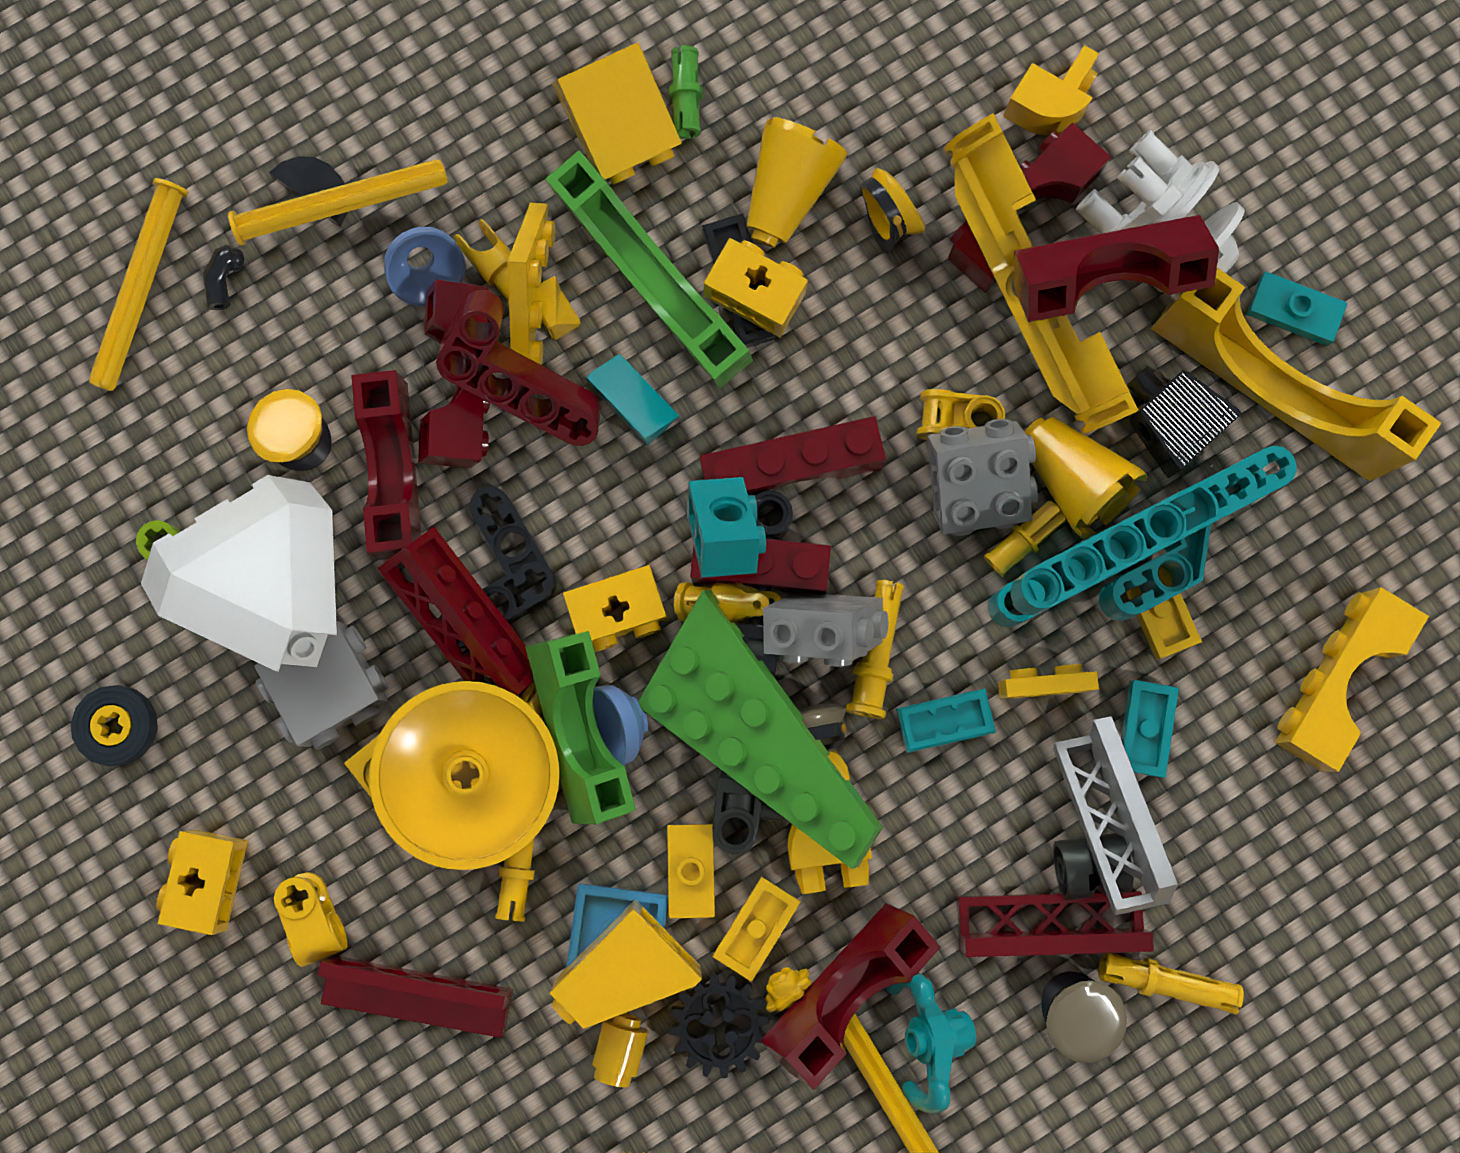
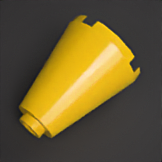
[746,117,848,248]
[1025,417,1148,539]

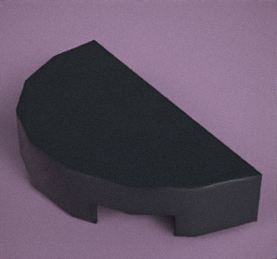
[269,156,348,227]

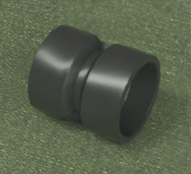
[1053,833,1134,900]

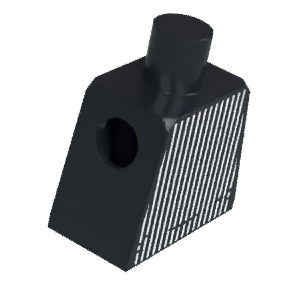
[1127,367,1242,478]

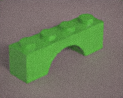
[526,631,636,825]

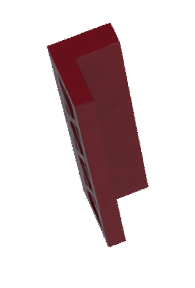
[377,527,534,696]
[957,891,1154,957]
[317,956,513,1038]

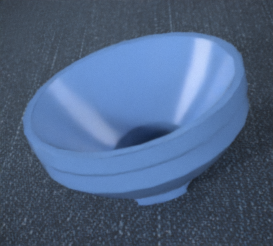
[384,227,466,306]
[593,685,648,765]

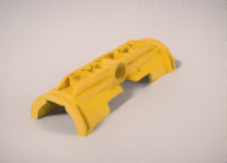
[943,113,1139,434]

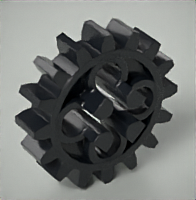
[669,972,770,1078]

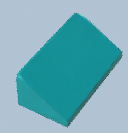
[586,354,679,446]

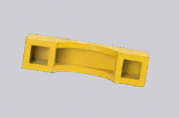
[1275,587,1429,772]

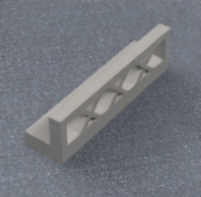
[1053,716,1178,916]

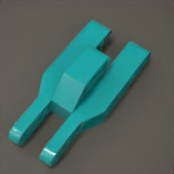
[988,446,1297,627]

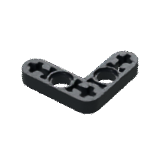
[439,486,557,649]

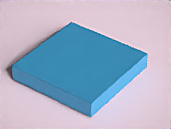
[566,883,668,968]

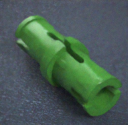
[669,45,703,139]

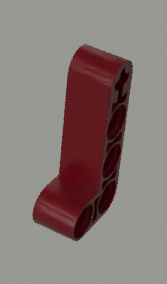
[436,290,601,446]

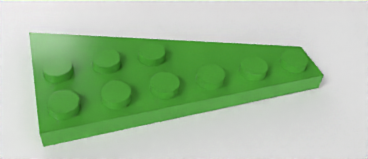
[638,590,883,869]

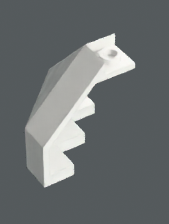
[141,475,337,672]

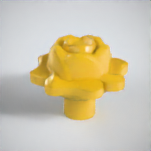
[765,967,812,1013]

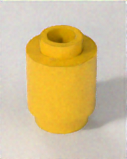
[592,1013,648,1088]

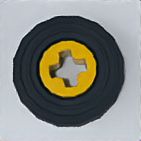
[71,685,158,766]

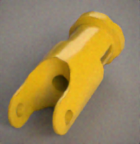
[454,219,511,308]
[674,582,781,623]

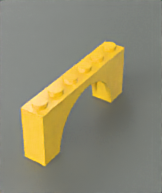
[1151,268,1441,482]

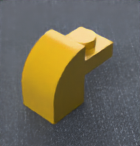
[1003,45,1100,135]

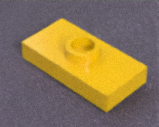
[667,824,715,918]

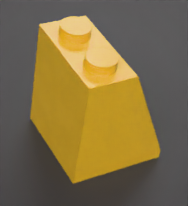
[552,42,682,185]
[549,899,702,1029]

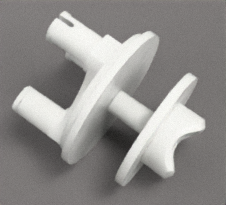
[1076,130,1245,292]

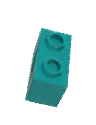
[687,477,766,578]

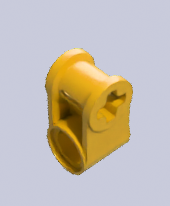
[916,389,1005,441]
[274,872,348,967]

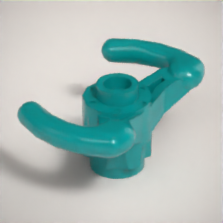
[886,973,976,1114]

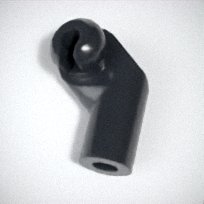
[202,245,244,310]

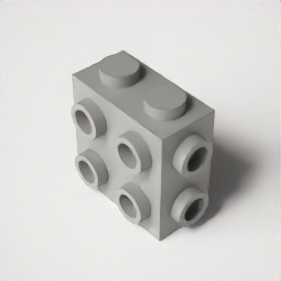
[928,419,1038,536]
[763,592,889,667]
[254,621,389,750]

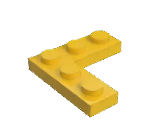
[507,202,555,365]

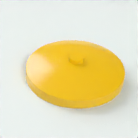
[369,681,559,870]

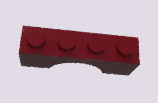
[947,122,1111,293]
[1014,215,1219,322]
[418,279,490,468]
[351,370,422,560]
[699,416,886,496]
[760,903,941,1090]

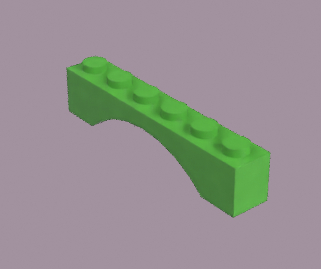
[545,150,753,389]

